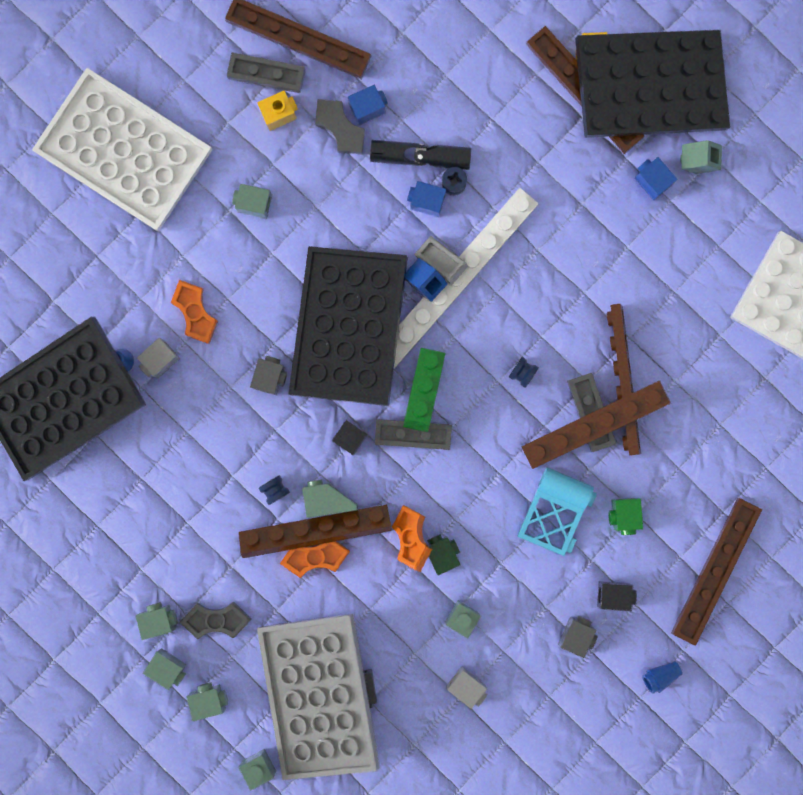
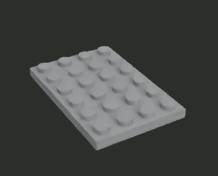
[257,614,380,780]

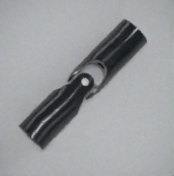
[370,140,471,170]

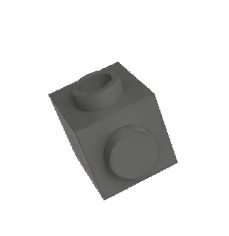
[250,356,287,396]
[558,616,598,658]

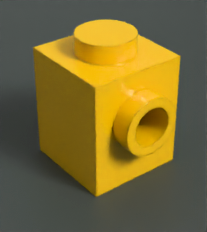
[257,90,298,131]

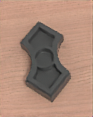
[315,99,365,155]
[180,602,251,639]

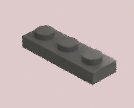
[227,52,305,93]
[567,373,616,452]
[375,419,452,450]

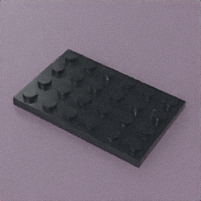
[575,30,730,138]
[288,246,408,406]
[0,317,146,481]

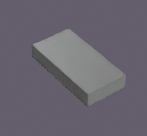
[414,236,468,285]

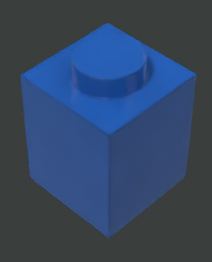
[347,84,388,125]
[635,157,678,200]
[407,181,446,218]
[405,258,448,302]

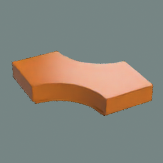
[171,280,218,344]
[392,505,432,572]
[280,541,350,578]

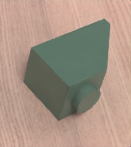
[302,480,358,518]

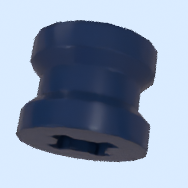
[442,167,467,196]
[509,356,539,388]
[258,475,290,505]

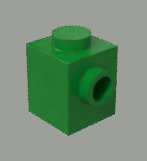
[608,498,643,535]

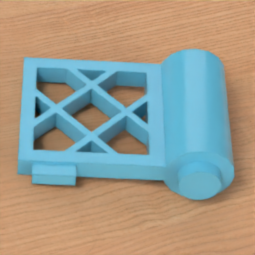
[517,467,597,556]

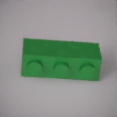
[403,348,446,433]

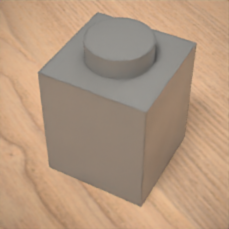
[137,338,180,378]
[446,666,487,709]

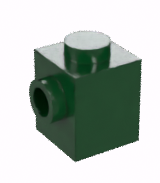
[427,534,461,576]

